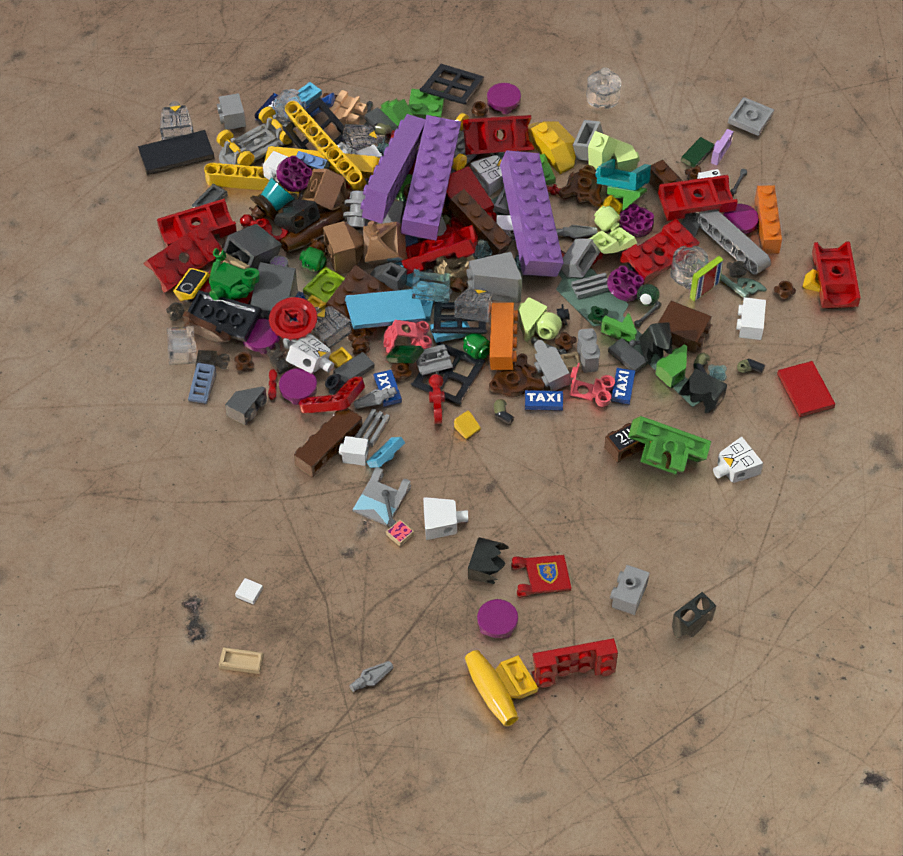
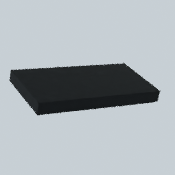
[138,130,214,175]
[184,290,262,342]

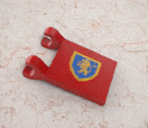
[511,555,572,597]

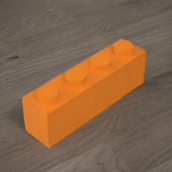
[755,185,782,254]
[490,303,518,370]

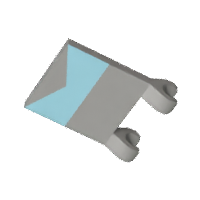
[353,467,411,526]

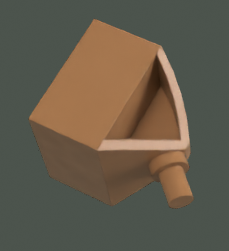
[301,169,354,210]
[323,221,364,275]
[363,221,407,266]

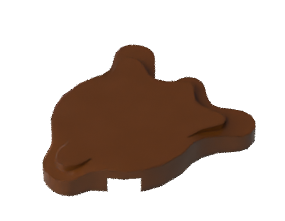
[559,165,602,207]
[182,311,231,343]
[489,353,545,397]

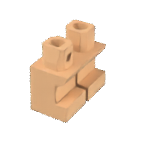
[329,90,367,129]

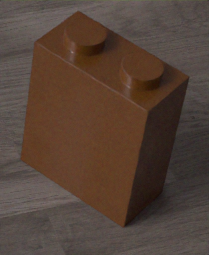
[658,300,713,353]

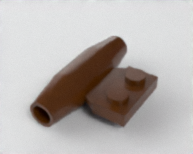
[280,208,345,253]

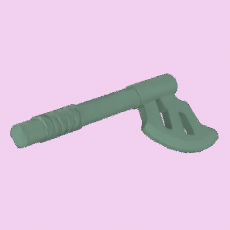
[696,257,767,298]

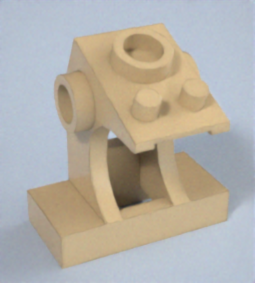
[434,254,475,283]

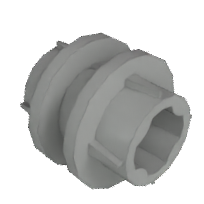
[343,191,372,230]

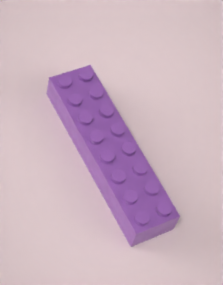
[360,114,426,223]
[401,115,461,240]
[500,151,564,277]

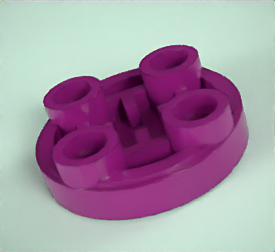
[487,83,521,114]
[276,155,312,192]
[619,204,654,237]
[723,204,759,234]
[607,266,644,301]
[243,319,280,354]
[279,368,317,405]
[477,599,518,638]

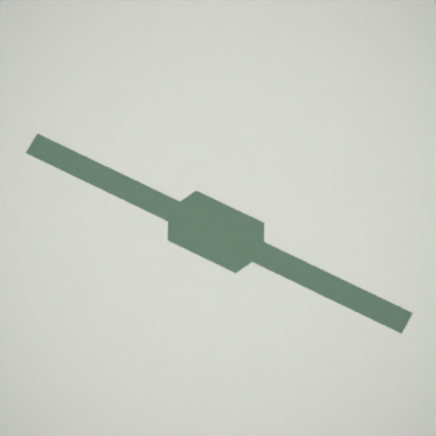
[491,195,701,407]

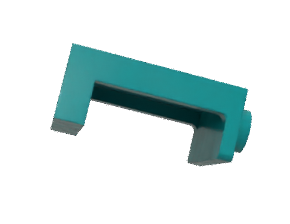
[595,159,651,191]

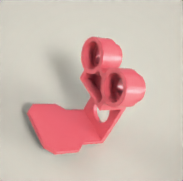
[383,320,432,353]
[570,362,615,407]

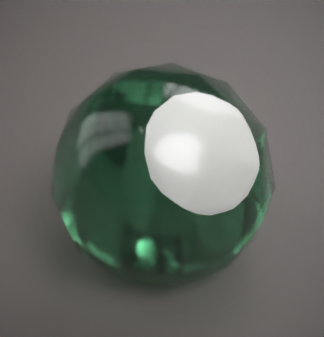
[637,284,660,306]

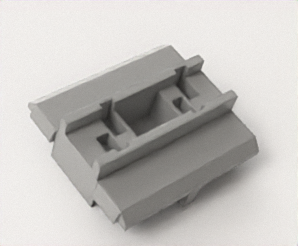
[416,344,453,375]

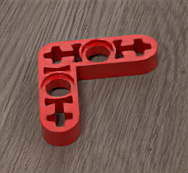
[298,377,365,413]

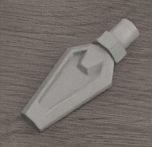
[556,225,597,239]
[354,387,397,409]
[349,661,394,692]

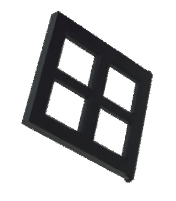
[419,64,484,105]
[282,97,351,150]
[432,302,488,334]
[411,342,485,405]

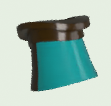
[250,177,295,221]

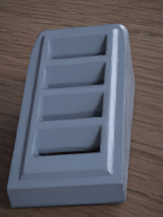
[188,363,216,404]

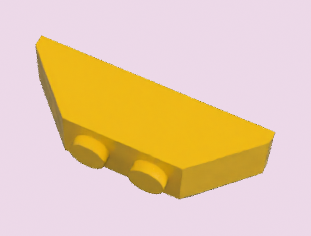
[528,121,576,174]

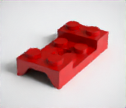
[462,115,534,155]
[658,175,738,221]
[157,199,237,247]
[620,219,700,285]
[143,222,223,293]
[402,225,478,275]
[812,241,861,308]
[531,638,618,688]

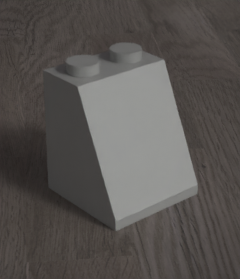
[466,252,522,303]

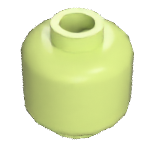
[594,206,621,232]
[535,312,562,340]

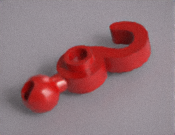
[240,214,288,242]
[429,374,445,424]

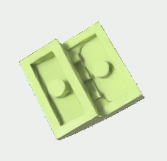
[589,227,637,254]

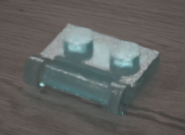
[412,269,450,303]

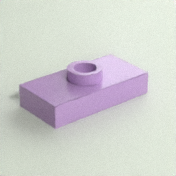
[711,129,734,165]

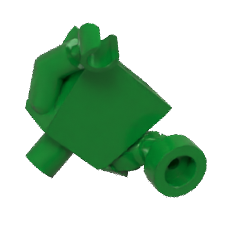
[209,248,260,300]

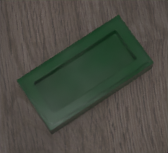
[681,137,715,168]
[386,345,424,363]

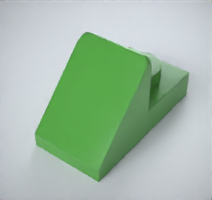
[607,186,647,210]
[601,313,637,343]

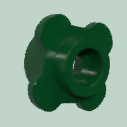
[588,306,608,324]

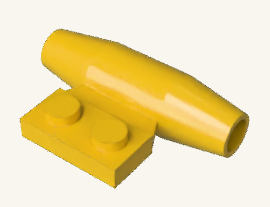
[465,650,538,727]

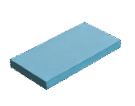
[345,289,426,329]

